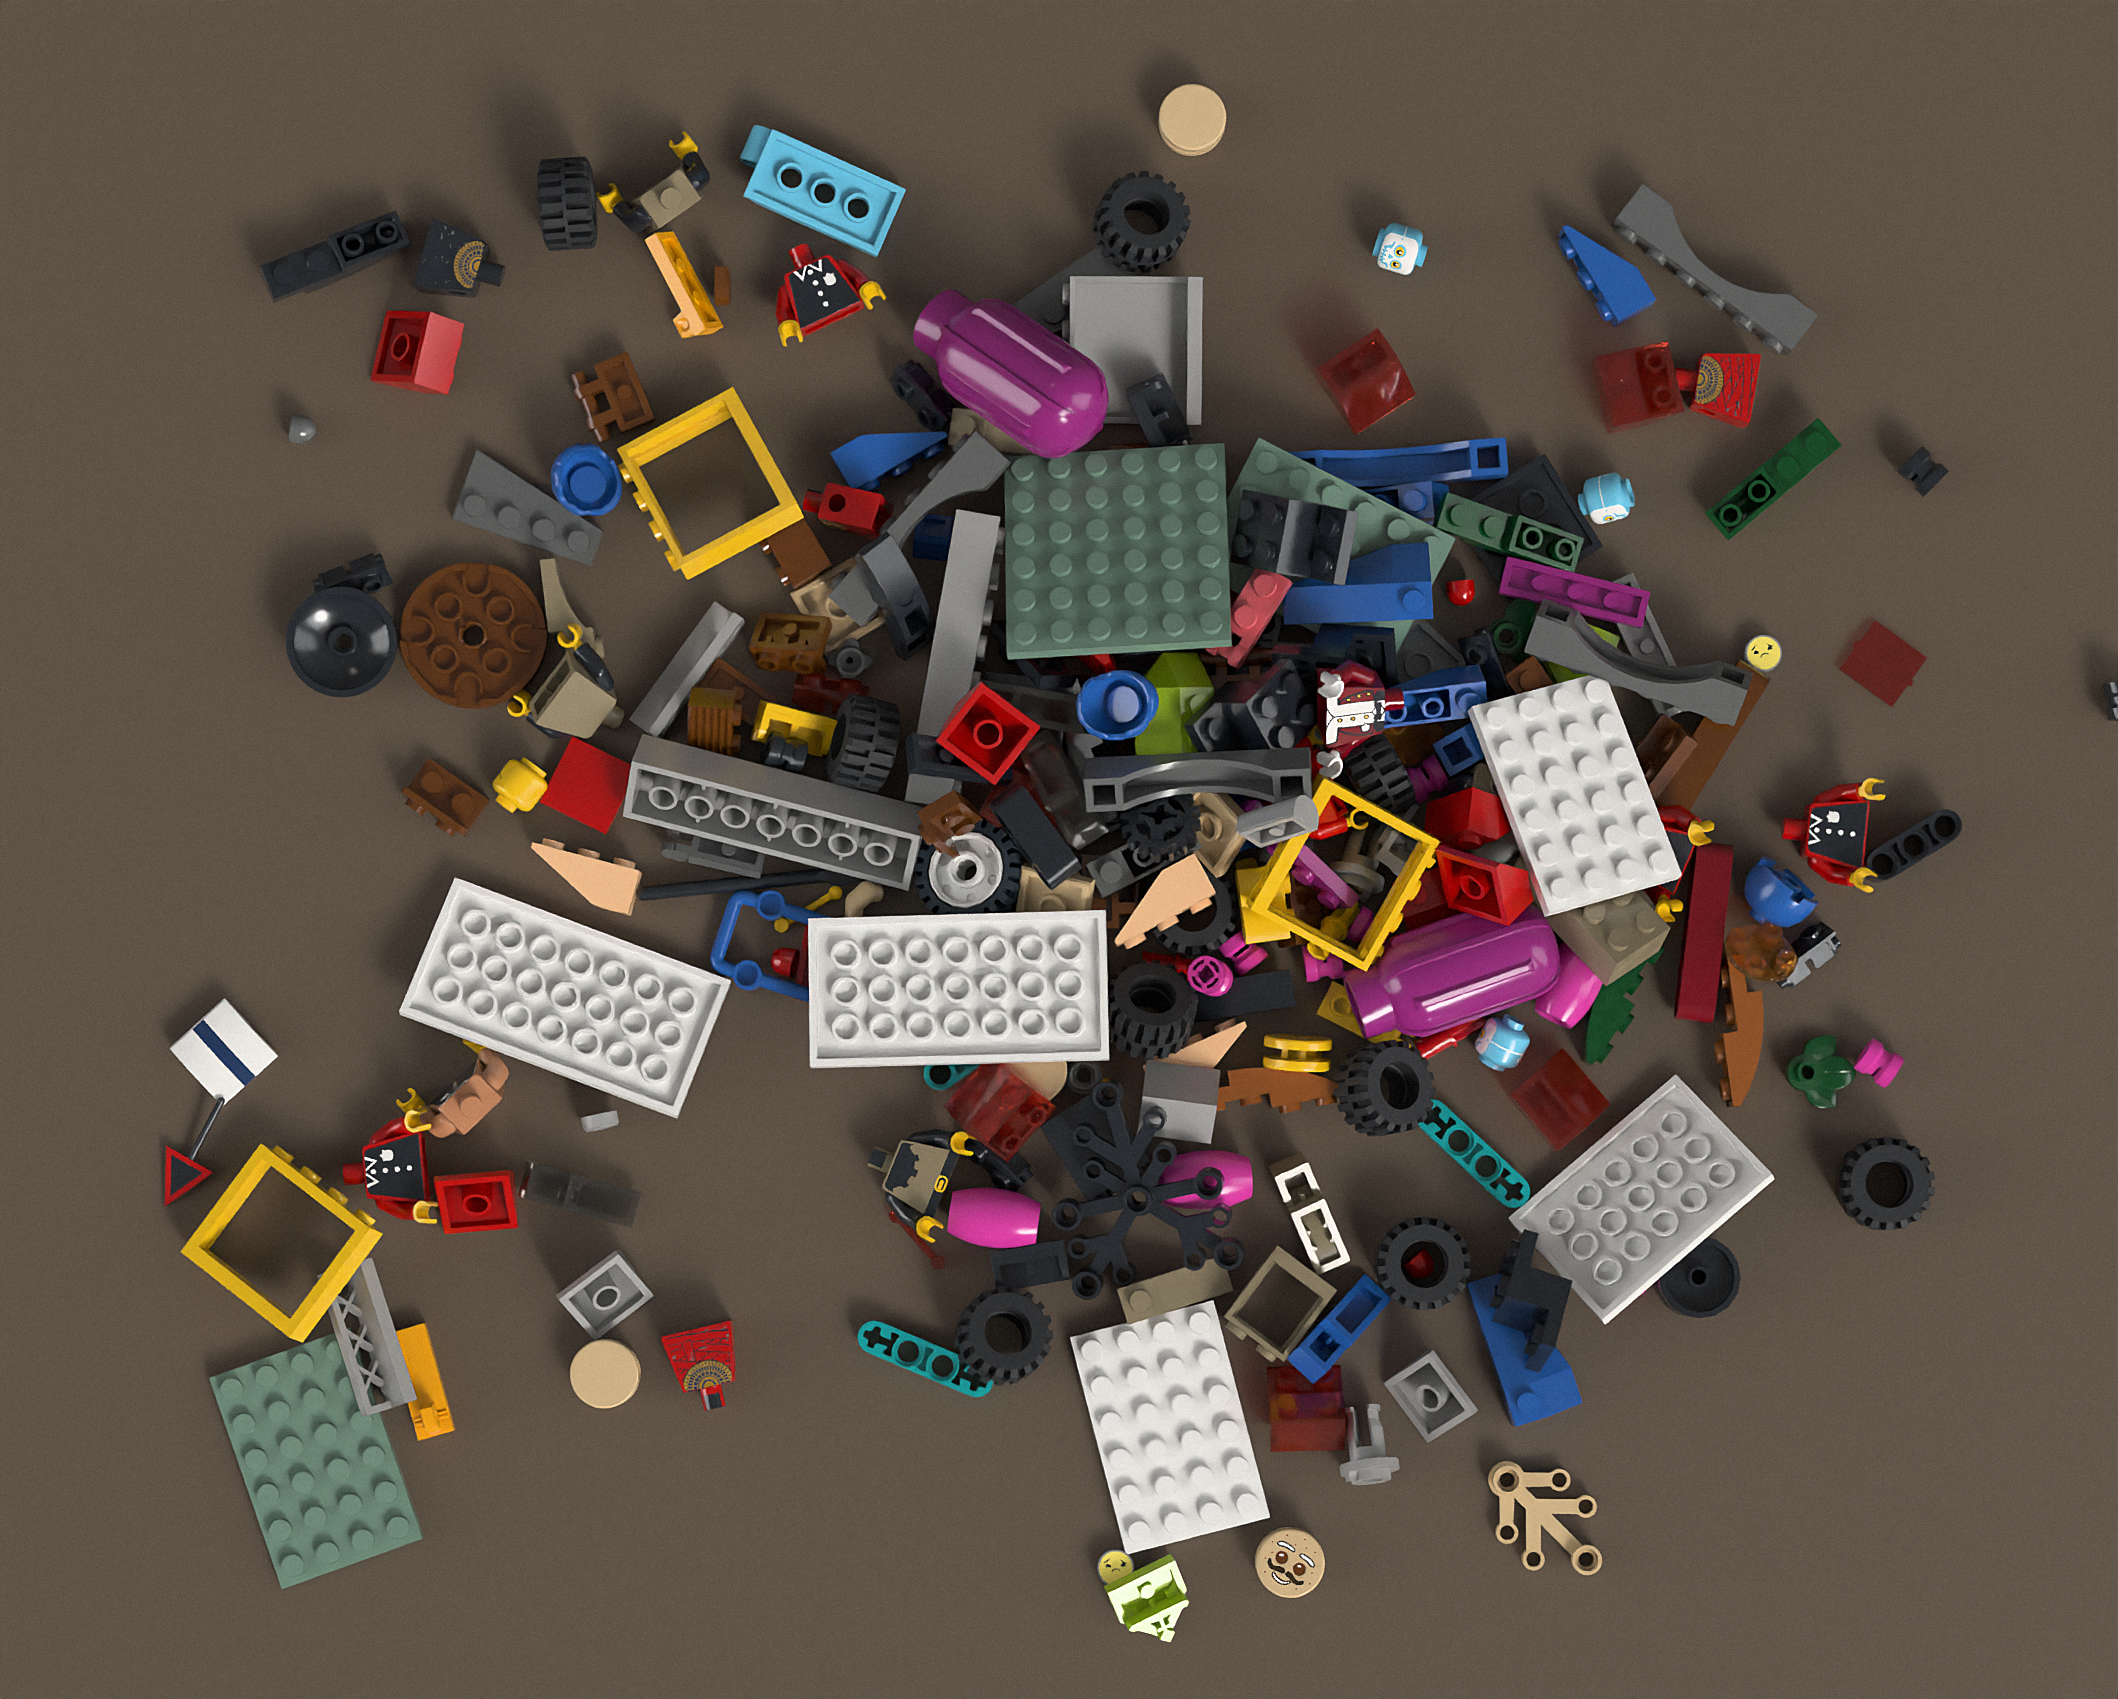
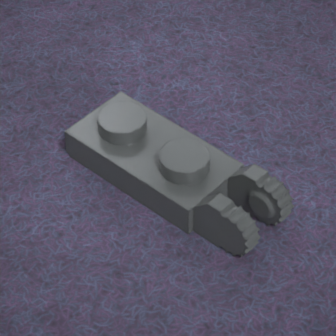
[660,828,766,879]

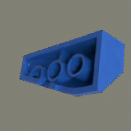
[1283,542,1433,625]
[1466,1273,1582,1427]

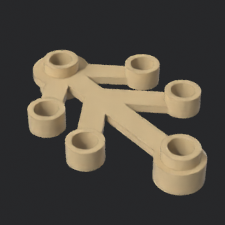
[1488,1461,1602,1575]

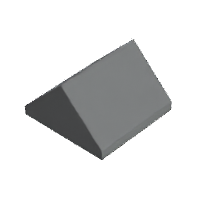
[1137,1060,1220,1144]
[556,1250,654,1340]
[1384,1349,1478,1443]

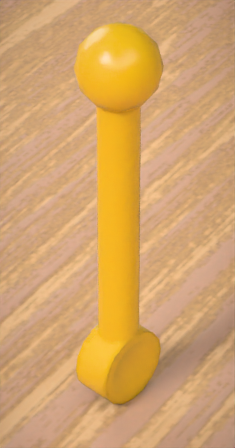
[774,886,843,933]

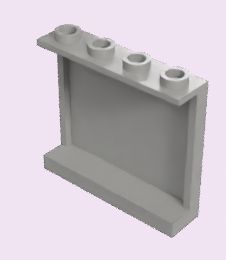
[1062,276,1203,425]

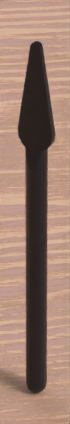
[635,868,865,901]

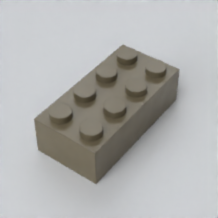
[1515,856,1670,986]

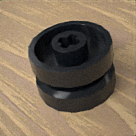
[1654,1238,1741,1318]

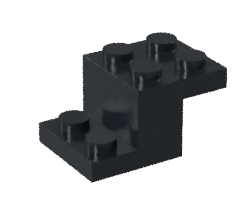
[1229,489,1359,586]
[1271,623,1399,708]
[1183,659,1317,752]
[1489,1229,1573,1373]

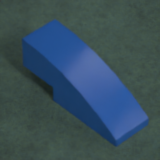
[1286,1274,1392,1384]

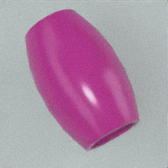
[1534,941,1603,1029]
[1158,1150,1253,1210]
[947,1187,1041,1249]

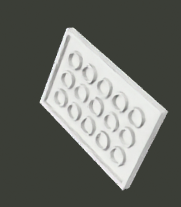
[1468,675,1682,917]
[1508,1074,1774,1325]
[1070,1300,1270,1554]

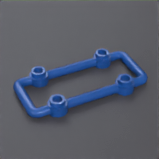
[710,890,833,1003]

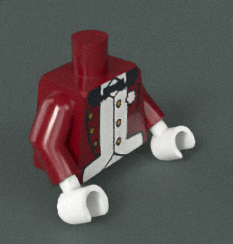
[1317,660,1404,779]

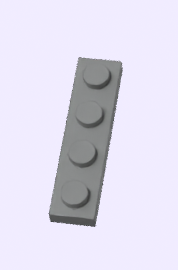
[1613,573,1683,717]

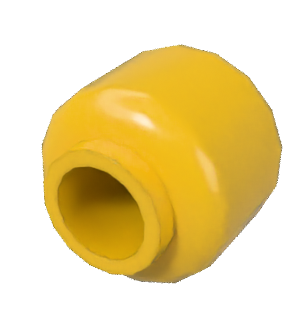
[492,757,547,813]

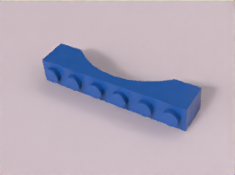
[1288,437,1508,489]

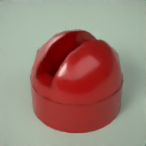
[1445,580,1475,606]
[770,947,800,978]
[1401,1248,1434,1279]

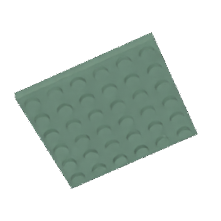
[1005,443,1232,660]

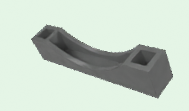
[1612,184,1818,356]
[828,431,1011,627]
[1524,598,1753,726]
[1084,747,1313,812]

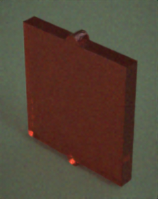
[1839,620,1927,707]

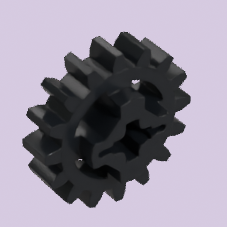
[1120,794,1202,863]

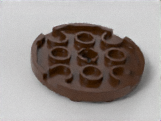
[400,562,548,709]

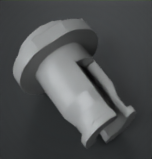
[1328,816,1388,902]
[1339,1404,1400,1485]

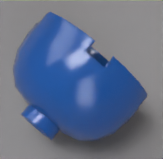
[1744,856,1819,927]

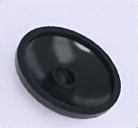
[286,587,397,697]

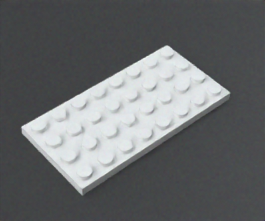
[399,877,731,1119]
[808,910,1109,1068]

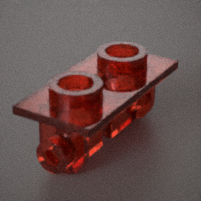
[792,673,870,715]

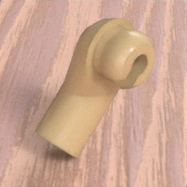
[845,880,884,917]

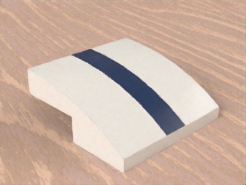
[170,998,278,1106]

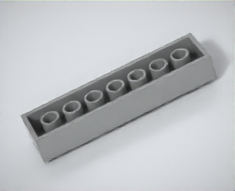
[905,509,1005,807]
[623,734,924,891]

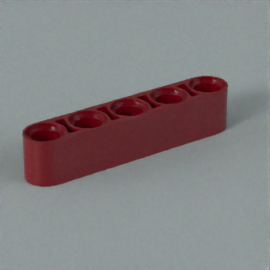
[1674,842,1733,1023]

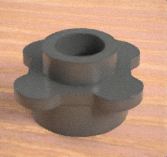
[828,638,872,682]

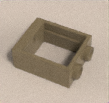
[1223,1245,1337,1363]

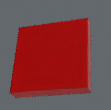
[540,737,631,835]

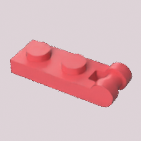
[1206,568,1292,669]

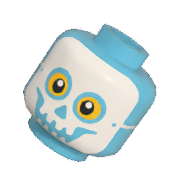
[1372,222,1428,275]
[1578,472,1635,524]
[1475,1014,1530,1072]

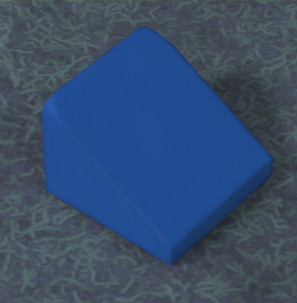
[913,514,954,561]

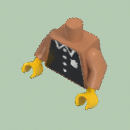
[396,1039,509,1138]

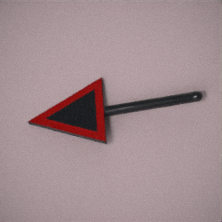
[164,1097,225,1207]

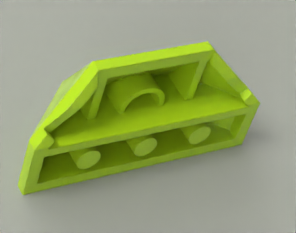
[1135,652,1214,797]

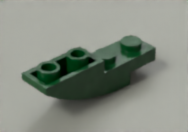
[1705,418,1842,541]
[1432,492,1584,573]
[1582,946,1665,1066]

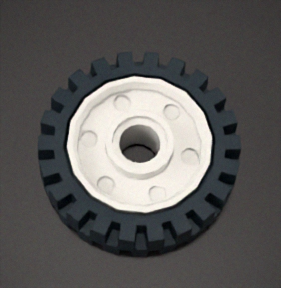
[914,819,1025,915]

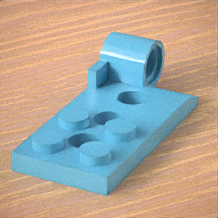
[739,125,906,257]

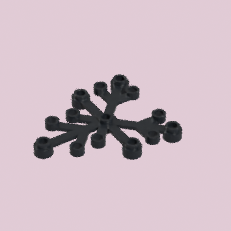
[1052,1078,1245,1300]

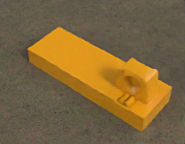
[645,231,724,338]
[396,1323,456,1441]

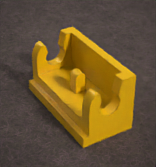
[750,700,837,757]

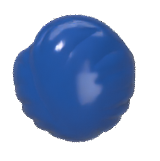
[550,443,622,516]
[1076,670,1159,740]

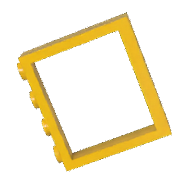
[617,387,804,580]
[1245,773,1440,972]
[181,1144,383,1343]

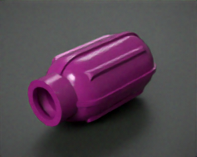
[913,289,1109,459]
[1342,904,1561,1039]

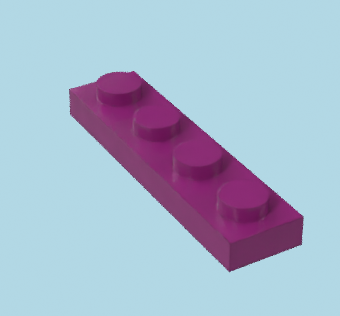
[1498,556,1651,629]
[1238,799,1360,910]

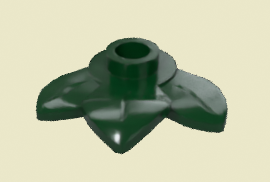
[1489,598,1545,666]
[1785,1035,1856,1109]

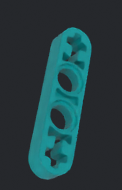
[1418,1099,1530,1208]
[857,1320,993,1397]

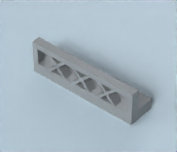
[629,601,746,739]
[317,1257,417,1417]

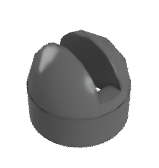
[289,413,316,444]

